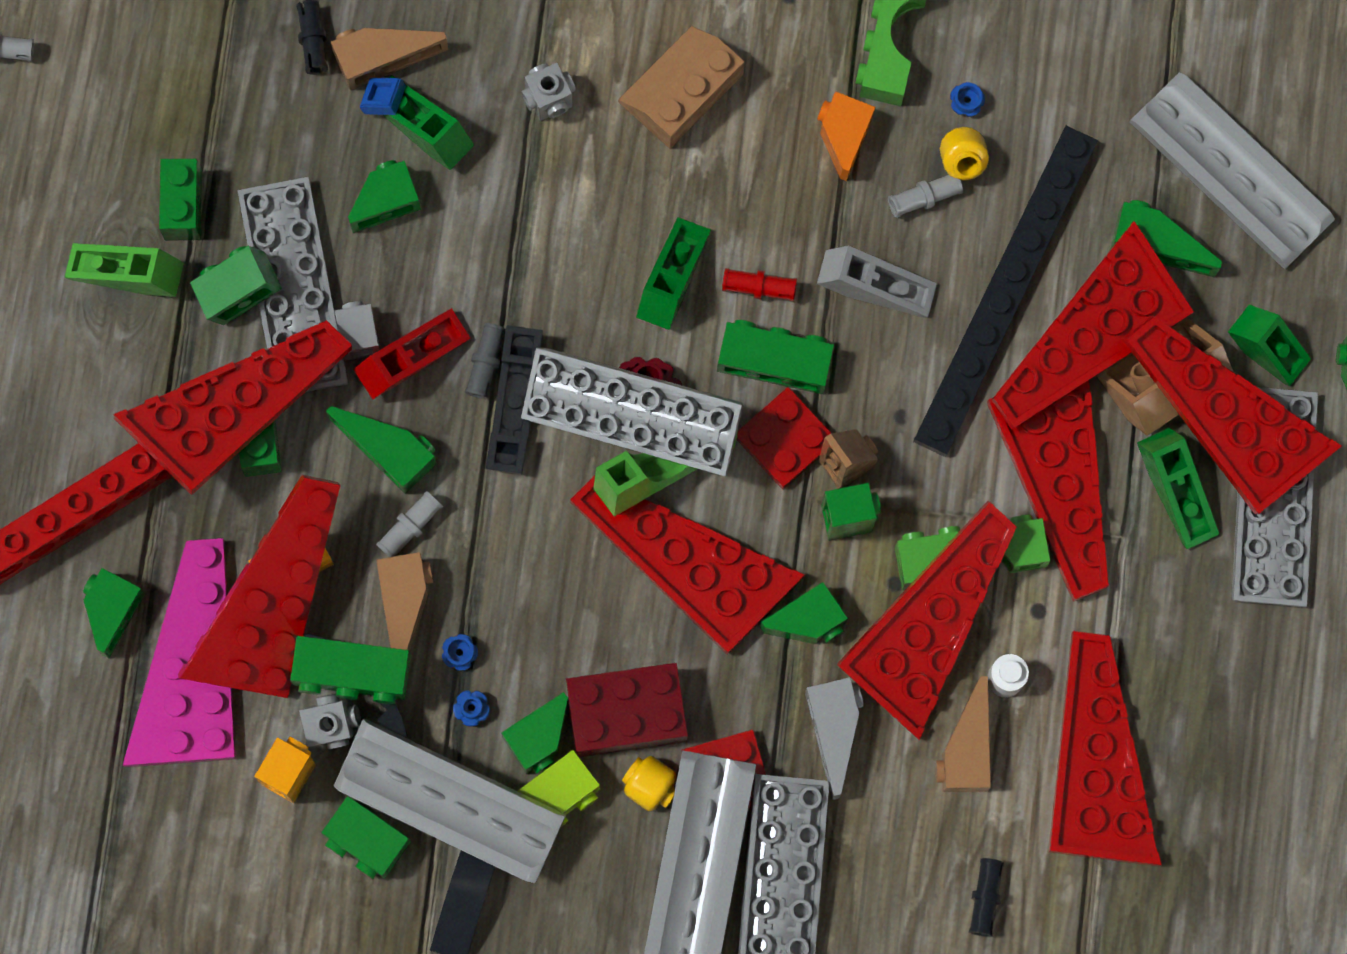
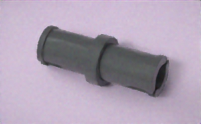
[465,323,506,399]

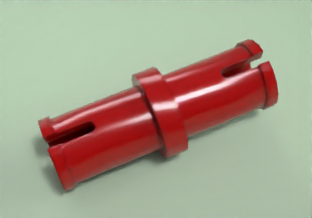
[722,268,797,302]

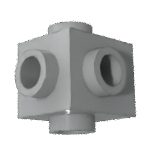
[521,63,576,121]
[299,693,361,749]

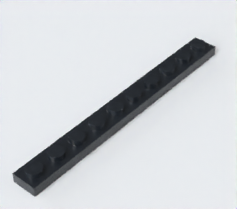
[913,125,1098,457]

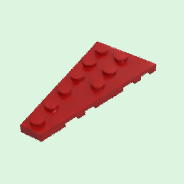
[991,221,1194,430]
[1123,316,1342,514]
[178,475,340,698]
[570,475,805,655]
[837,501,1017,740]
[1048,631,1161,867]

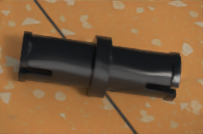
[296,0,328,75]
[969,858,1004,937]

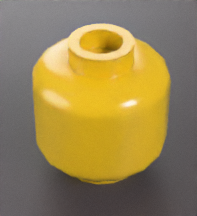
[940,127,989,181]
[622,756,677,811]

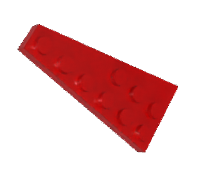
[114,320,352,495]
[987,380,1109,602]

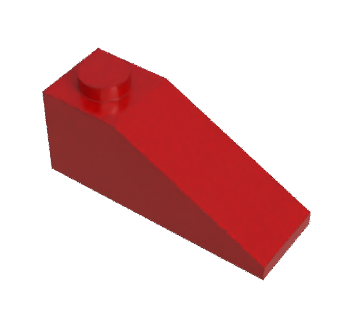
[353,308,471,400]

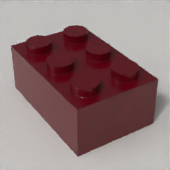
[566,663,688,757]

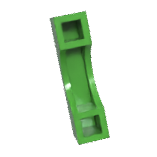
[855,0,926,106]
[594,426,739,516]
[895,515,1050,590]

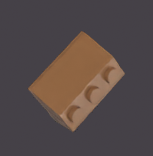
[618,26,745,149]
[1097,317,1234,436]

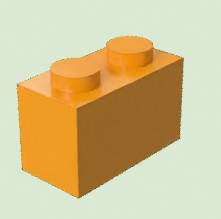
[254,737,316,804]

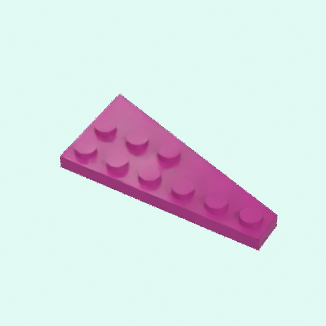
[123,538,236,767]

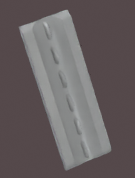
[1129,72,1335,269]
[237,177,348,392]
[521,347,743,476]
[1232,387,1318,608]
[334,718,566,883]
[644,750,756,954]
[738,774,829,954]

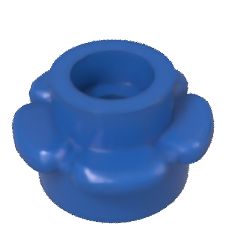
[950,82,985,117]
[442,634,478,671]
[453,690,490,727]

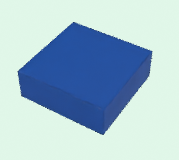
[360,78,406,115]

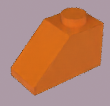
[817,91,875,181]

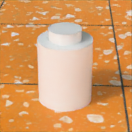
[987,654,1029,697]

